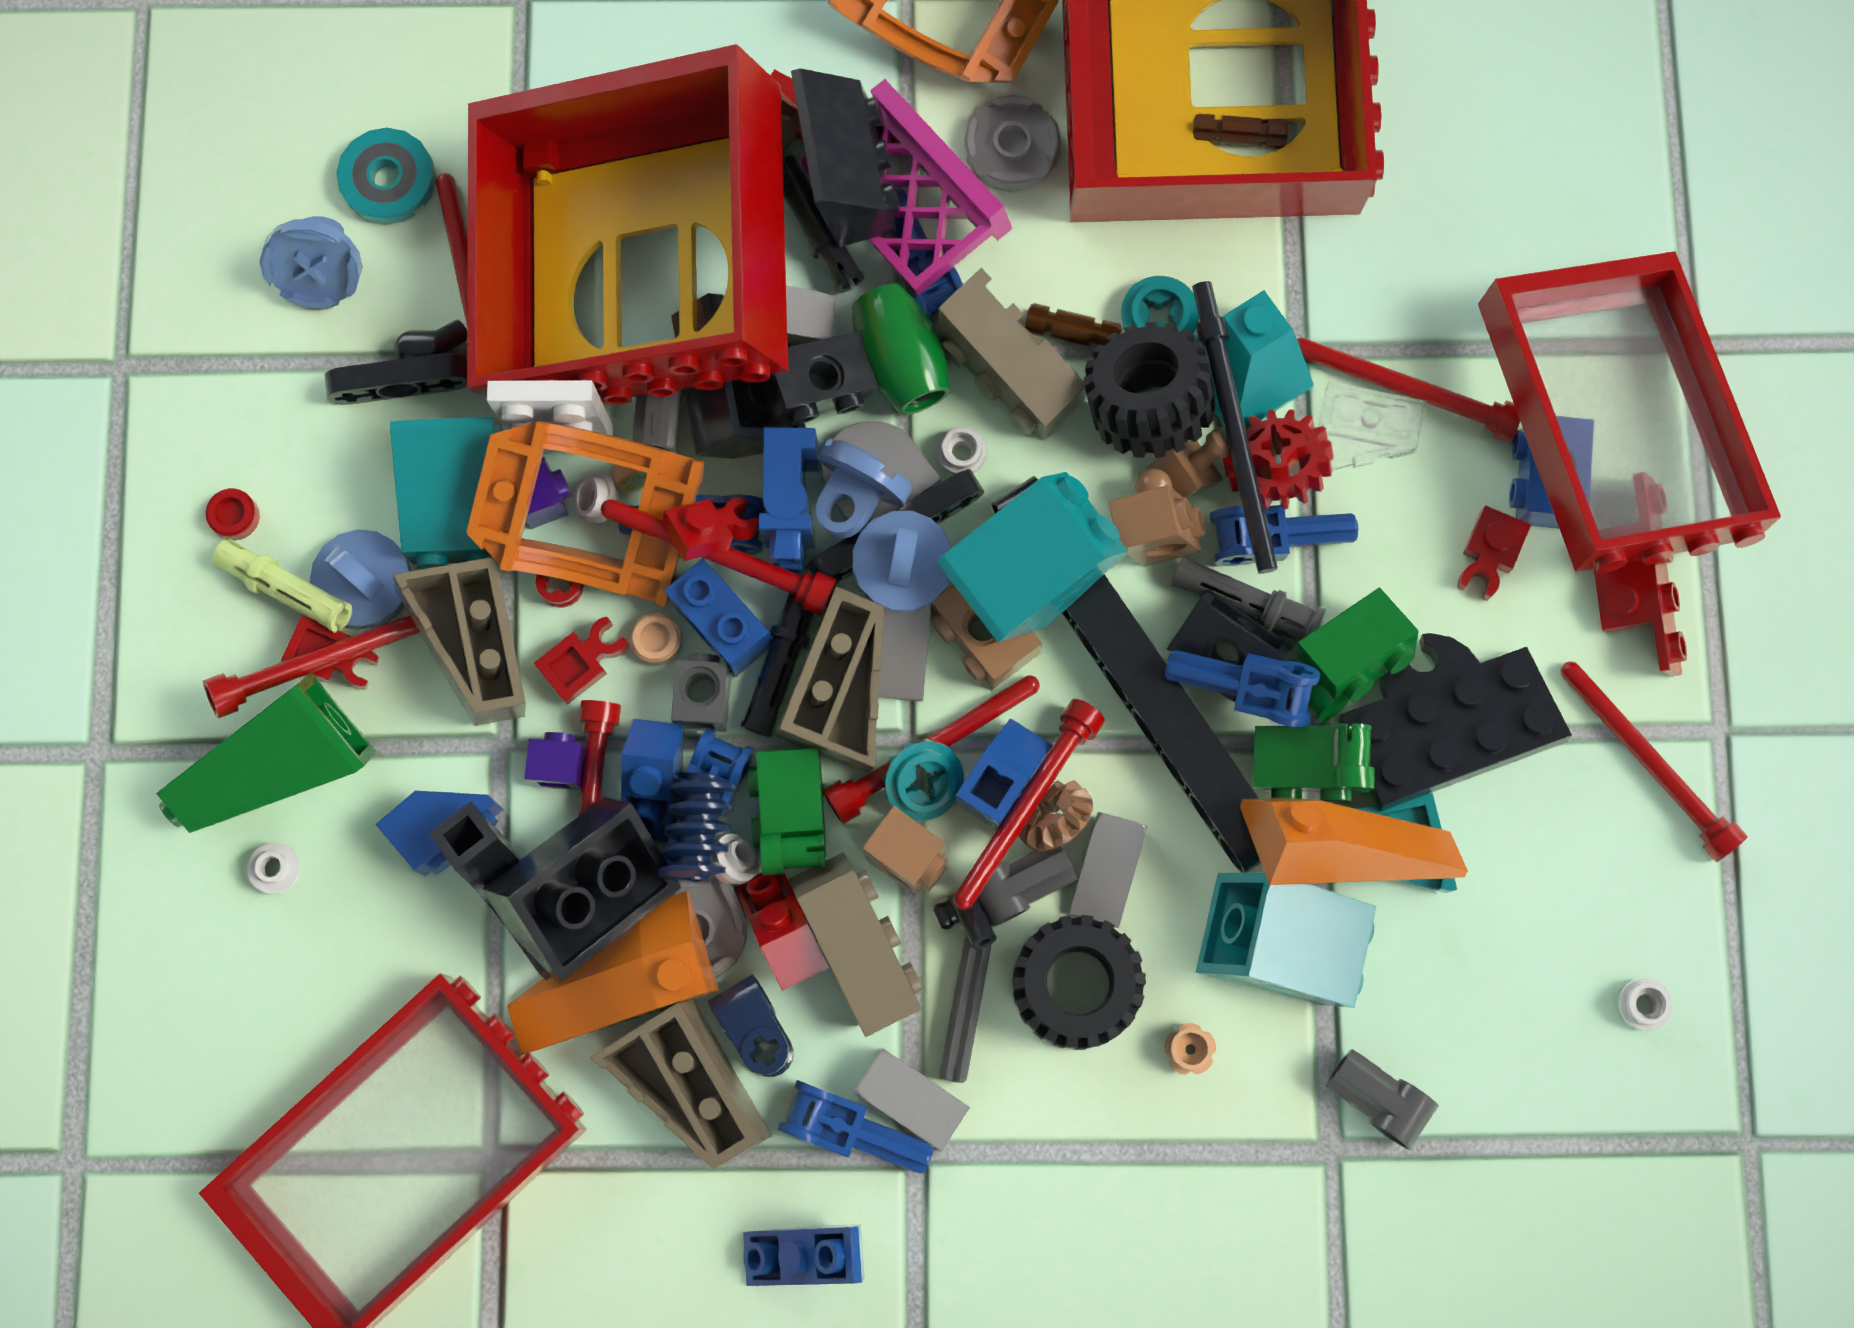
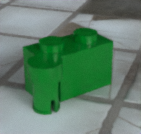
[1293,587,1419,722]
[1253,724,1375,802]
[748,748,827,876]

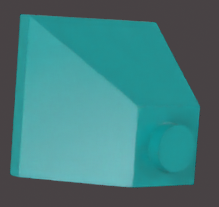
[1195,290,1314,430]

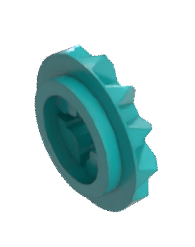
[1121,276,1199,334]
[882,739,964,821]

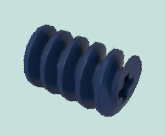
[658,772,738,884]

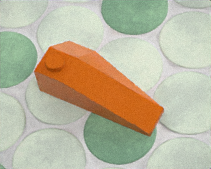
[1240,798,1468,885]

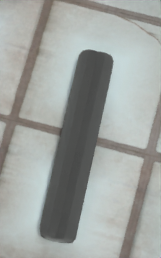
[939,933,992,1083]

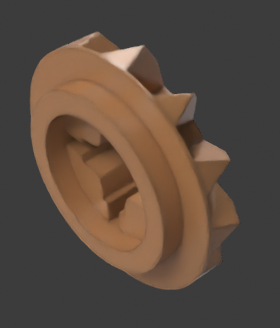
[1018,780,1093,851]

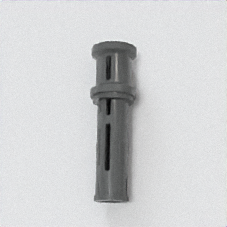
[1171,556,1326,641]

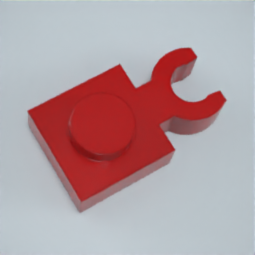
[661,497,759,561]
[1457,505,1531,601]
[281,615,379,690]
[534,617,629,705]

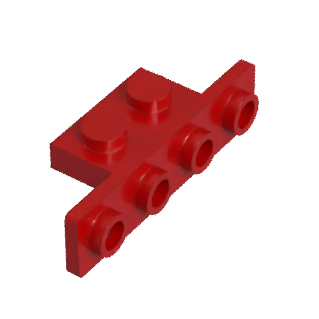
[1594,473,1688,677]

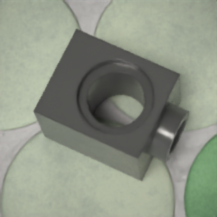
[671,653,731,732]

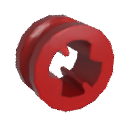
[535,574,584,608]

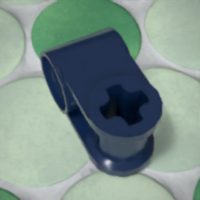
[708,974,794,1077]

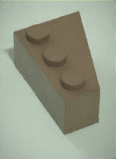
[938,267,1086,441]
[393,557,526,726]
[774,587,884,774]
[789,852,924,1038]
[590,1000,772,1169]

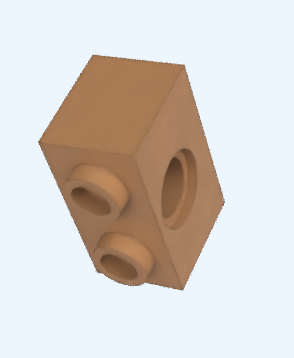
[1108,485,1206,567]
[930,584,1042,689]
[862,806,947,896]

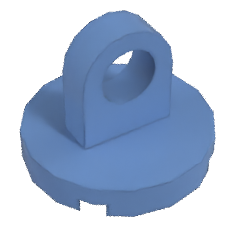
[259,216,363,309]
[815,438,913,538]
[853,511,952,612]
[309,529,412,630]

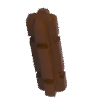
[1193,114,1288,149]
[1025,303,1122,347]

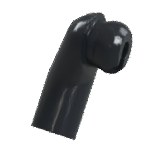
[394,319,467,359]
[933,894,997,950]

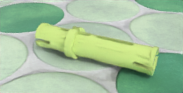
[212,539,353,633]

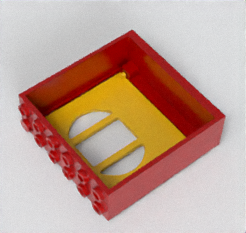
[1062,0,1384,223]
[467,44,788,405]

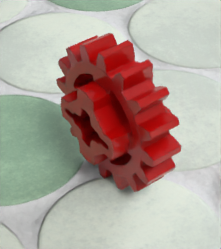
[1223,409,1334,510]

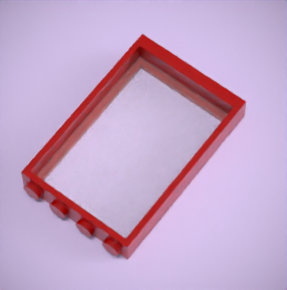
[1478,251,1781,573]
[198,973,587,1328]

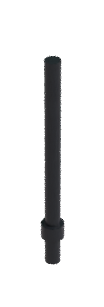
[1192,281,1278,574]

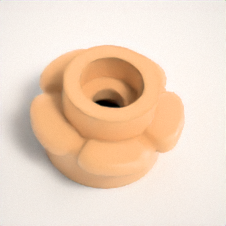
[1164,1023,1216,1075]

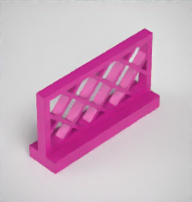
[799,79,1013,296]

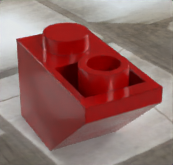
[735,873,829,991]

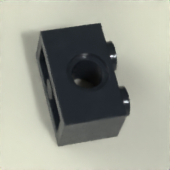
[760,331,878,425]
[1166,589,1293,702]

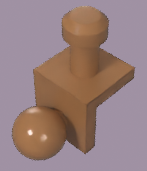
[1135,428,1230,499]

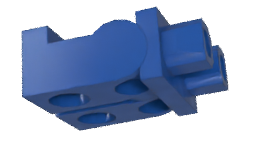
[759,428,820,574]

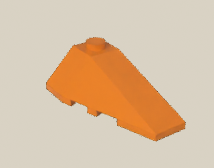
[507,891,719,1055]

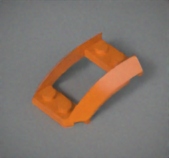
[828,0,1059,83]
[466,421,704,607]

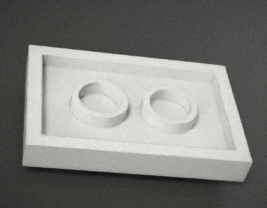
[487,380,613,452]

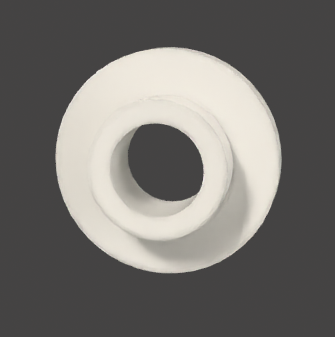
[937,426,987,475]
[574,473,619,523]
[712,834,758,884]
[247,842,301,894]
[1618,978,1673,1031]

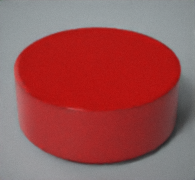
[205,488,260,541]

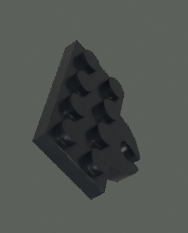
[1338,633,1572,812]

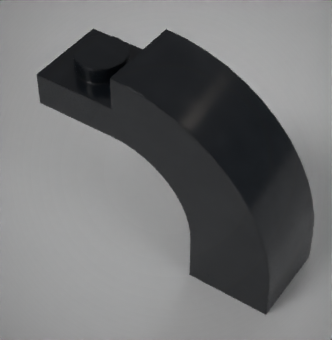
[429,801,552,981]

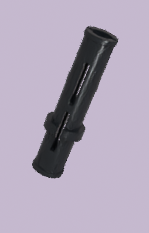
[783,155,865,293]
[740,593,813,737]

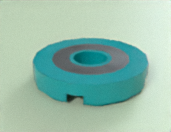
[336,127,436,225]

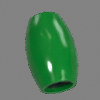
[852,283,950,415]

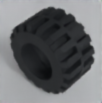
[1084,322,1216,458]
[1012,915,1146,1050]

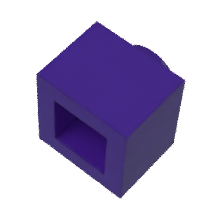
[526,457,572,529]
[524,732,585,791]

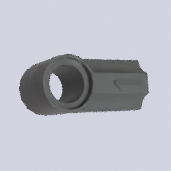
[632,389,684,453]
[976,846,1078,928]
[1325,1049,1439,1150]

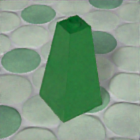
[156,673,376,833]

